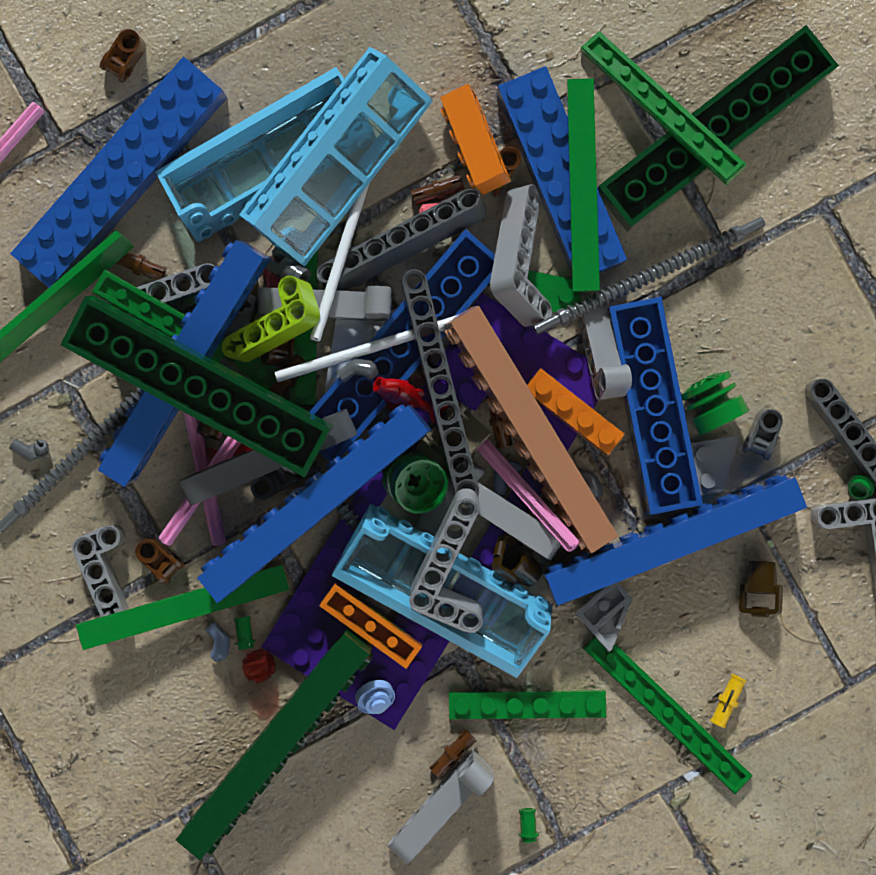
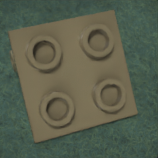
[423,403,492,470]

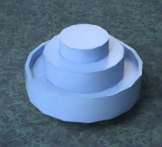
[355,680,395,714]

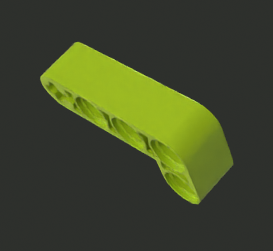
[222,275,320,362]

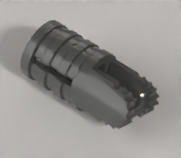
[266,247,311,282]

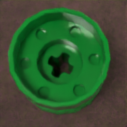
[681,370,749,435]
[381,449,448,514]

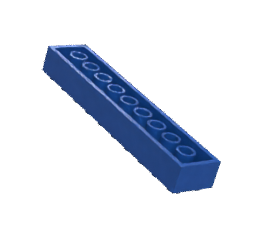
[10,56,227,288]
[309,229,495,462]
[98,240,271,487]
[197,405,431,603]
[543,475,808,606]

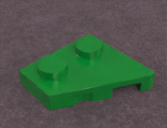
[527,270,580,314]

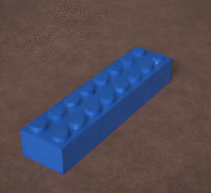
[496,66,627,274]
[608,297,703,515]

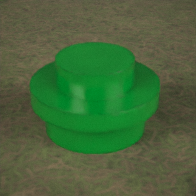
[848,475,875,500]

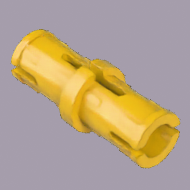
[710,673,747,728]

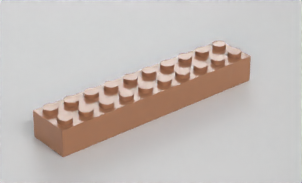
[444,306,618,553]

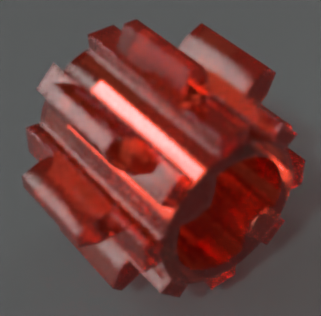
[242,649,276,684]

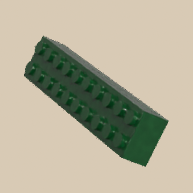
[598,24,839,232]
[60,296,334,477]
[175,627,374,860]

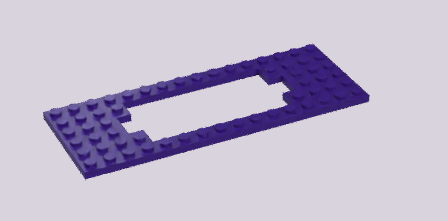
[261,293,599,730]

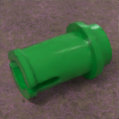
[234,616,256,650]
[518,808,539,843]

